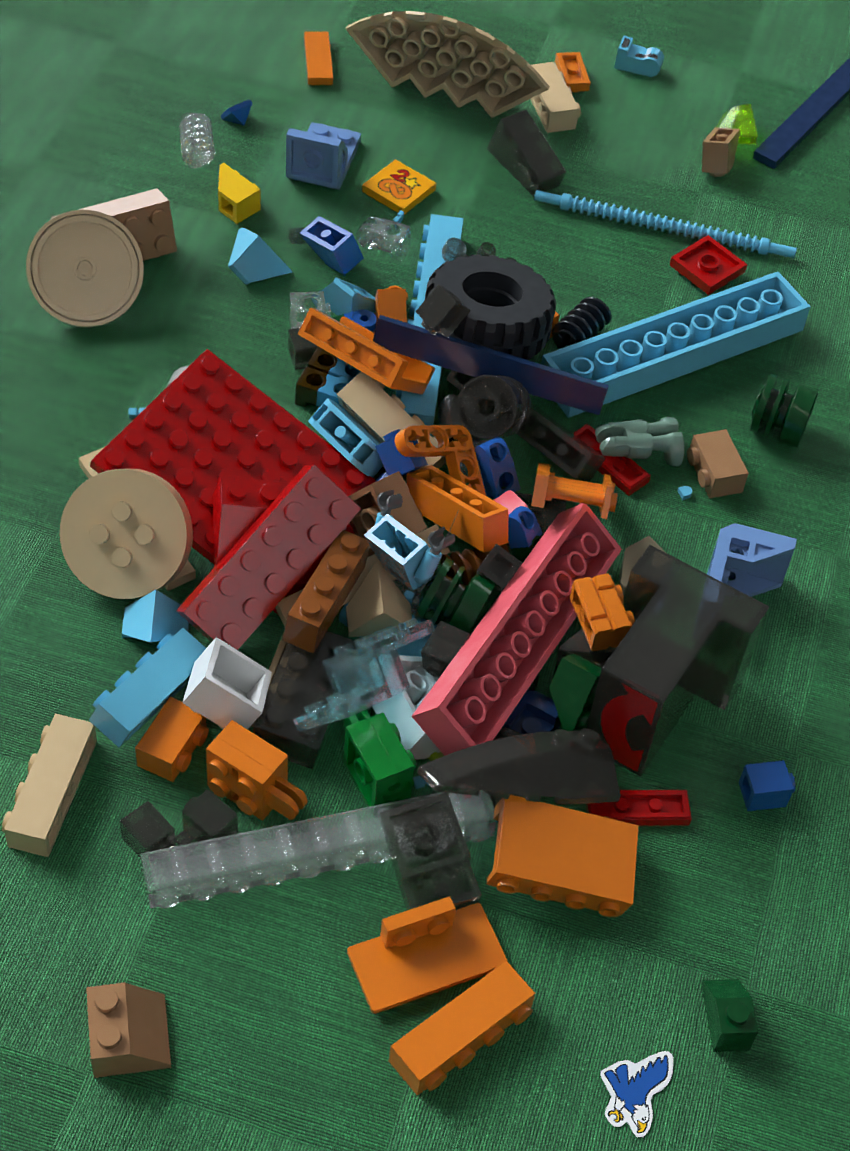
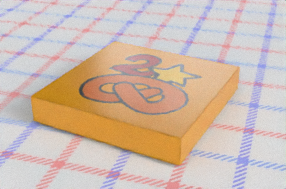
[362,159,437,215]

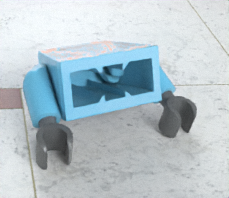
[364,490,455,590]

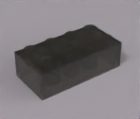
[252,631,360,769]

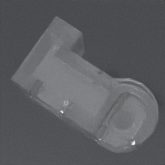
[356,217,411,262]

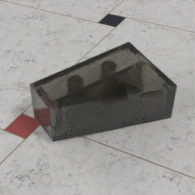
[487,110,566,196]

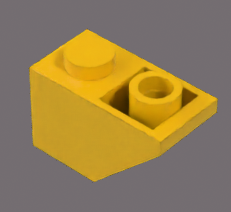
[218,162,261,224]

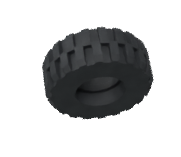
[422,254,556,360]

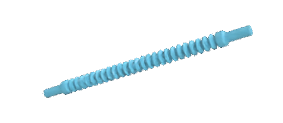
[534,190,797,258]

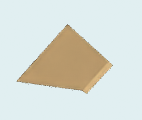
[346,561,414,637]

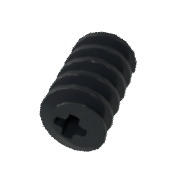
[552,297,612,349]

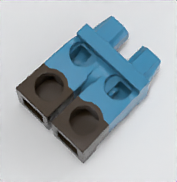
[294,347,361,410]

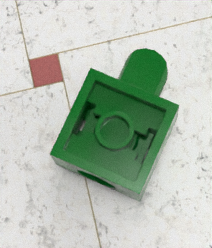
[342,705,417,817]

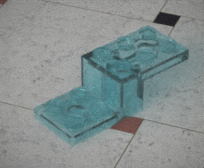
[293,618,436,732]

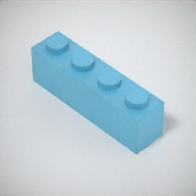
[89,628,206,748]

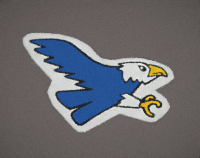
[600,1051,673,1137]

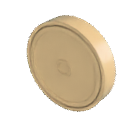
[26,210,144,328]
[60,468,193,599]

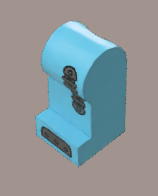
[614,36,664,77]

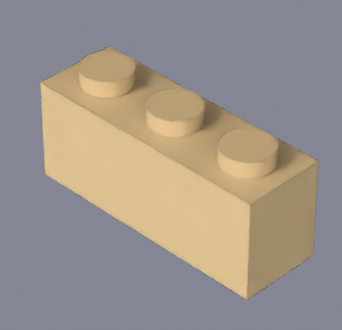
[530,62,581,133]

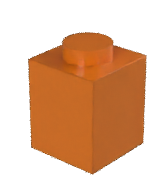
[375,289,407,326]

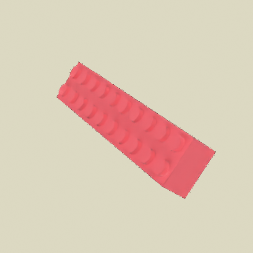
[411,503,622,767]

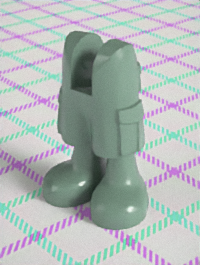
[595,417,684,466]

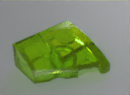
[716,104,758,144]

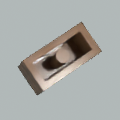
[687,429,749,499]

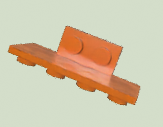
[347,896,508,1014]

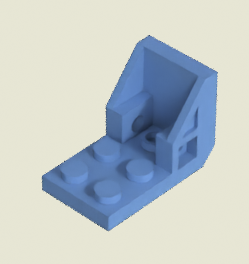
[286,122,361,190]
[692,523,797,642]

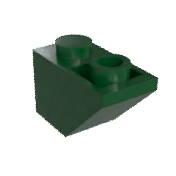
[549,654,609,736]

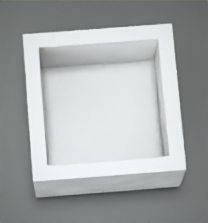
[182,637,272,729]

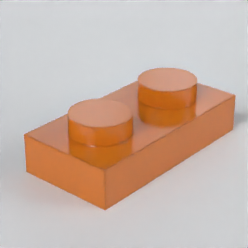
[555,52,590,92]

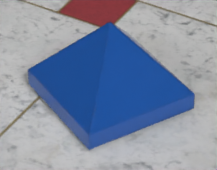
[221,99,252,125]

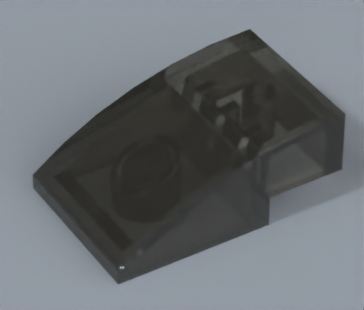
[380,792,482,910]

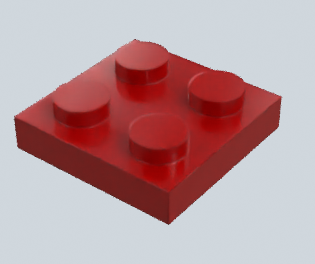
[669,235,747,295]

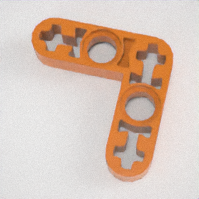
[395,425,486,496]

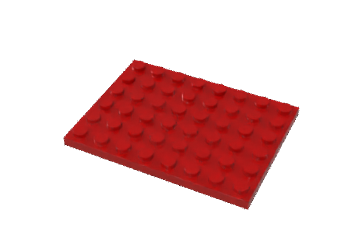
[90,349,376,615]

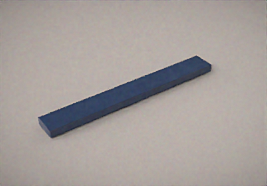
[752,58,850,169]
[373,315,609,415]

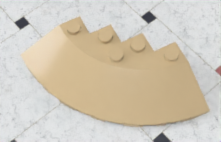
[345,11,550,118]

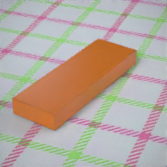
[304,31,333,85]

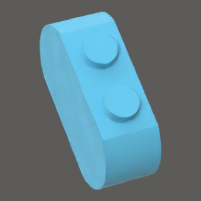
[308,398,383,478]

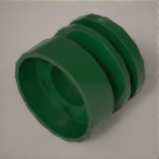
[750,373,819,448]
[414,558,495,641]

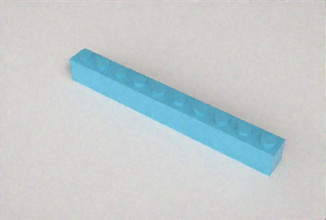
[396,214,463,436]

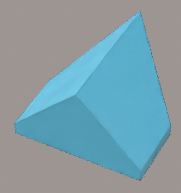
[228,228,293,285]
[313,277,376,316]
[122,590,189,643]

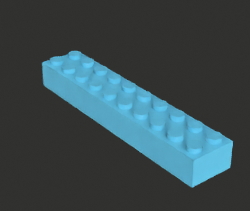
[541,271,811,418]

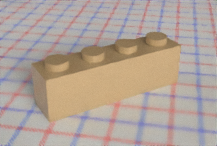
[337,372,446,470]
[2,713,97,857]

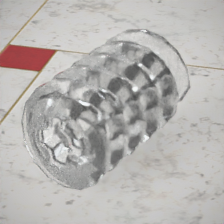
[179,112,215,168]

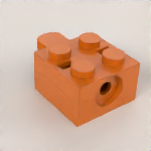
[206,720,308,821]

